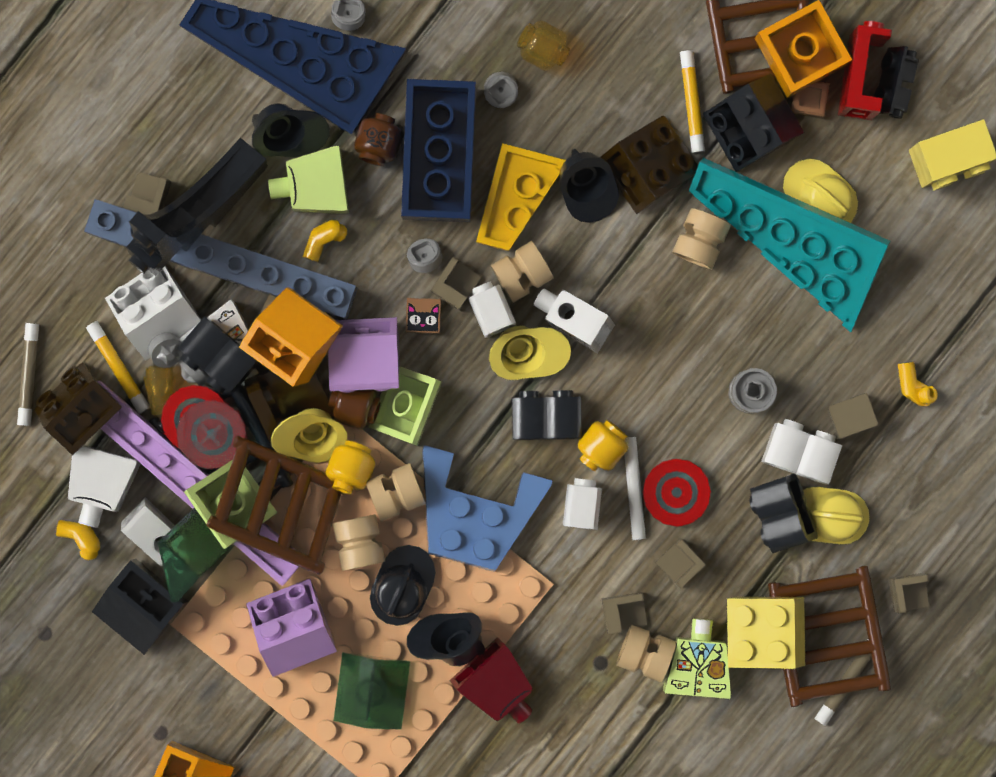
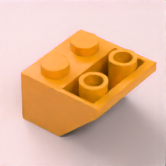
[239,287,343,387]
[154,741,235,777]

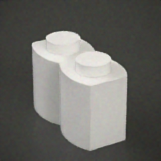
[469,281,516,338]
[761,419,842,485]
[563,478,602,530]

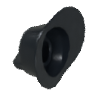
[252,103,330,157]
[560,149,619,223]
[370,545,436,626]
[407,612,485,666]

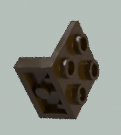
[599,116,698,214]
[34,362,122,455]
[244,369,333,451]

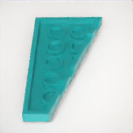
[689,158,891,332]

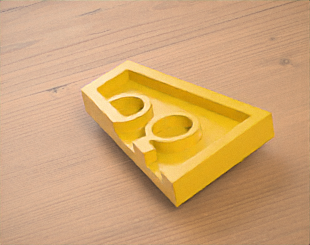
[476,143,566,251]

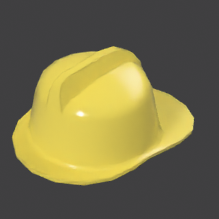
[783,159,858,223]
[489,326,571,380]
[271,408,348,463]
[803,487,870,544]

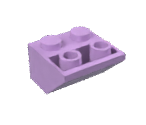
[328,317,399,393]
[246,578,337,677]

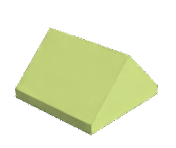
[369,366,442,446]
[184,460,278,549]

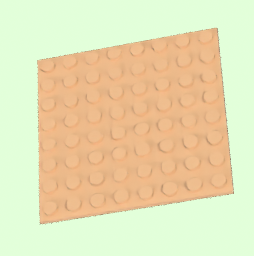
[170,423,554,777]

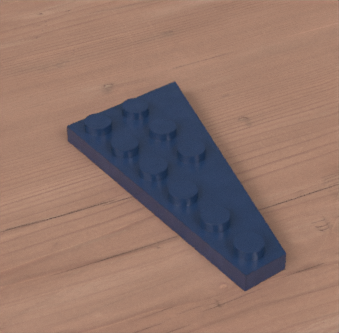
[179,0,407,136]

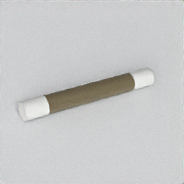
[17,323,39,426]
[814,639,872,726]

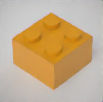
[755,0,852,98]

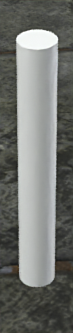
[624,437,646,540]

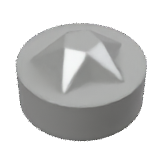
[331,0,366,31]
[484,72,518,108]
[407,239,443,273]
[148,333,184,368]
[179,360,209,386]

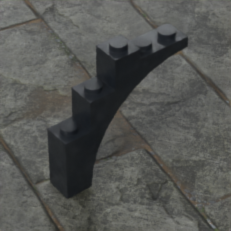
[126,138,268,276]

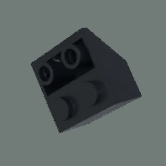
[703,73,805,172]
[92,559,188,655]

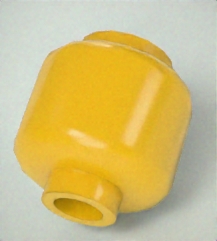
[578,420,628,471]
[325,441,376,495]

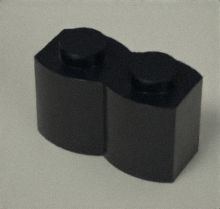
[178,316,260,394]
[512,390,582,440]
[749,473,818,553]

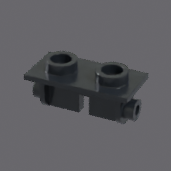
[874,46,919,119]

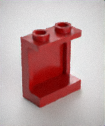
[838,21,892,120]

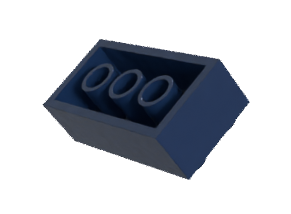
[401,79,476,222]

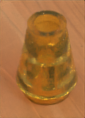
[143,365,177,416]

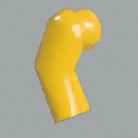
[302,220,347,262]
[897,362,938,406]
[56,520,100,560]

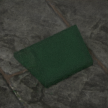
[157,507,232,602]
[333,652,410,730]

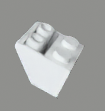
[105,266,201,361]

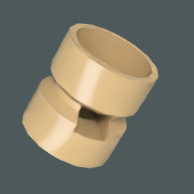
[672,208,731,270]
[491,241,554,303]
[366,463,426,521]
[333,514,385,570]
[616,624,677,683]

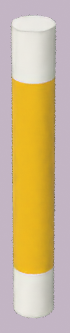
[680,50,705,153]
[86,321,151,414]

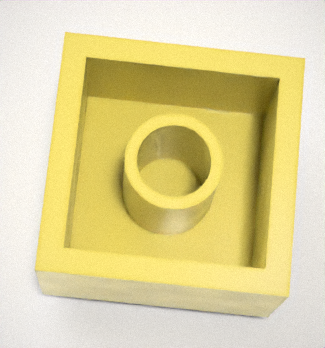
[909,119,996,191]
[727,597,805,669]

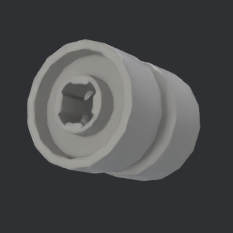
[728,368,777,414]

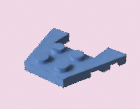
[422,445,552,572]

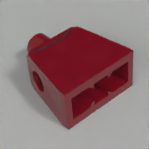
[449,637,533,723]

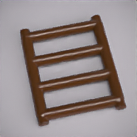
[705,0,809,94]
[206,435,345,575]
[768,566,891,707]

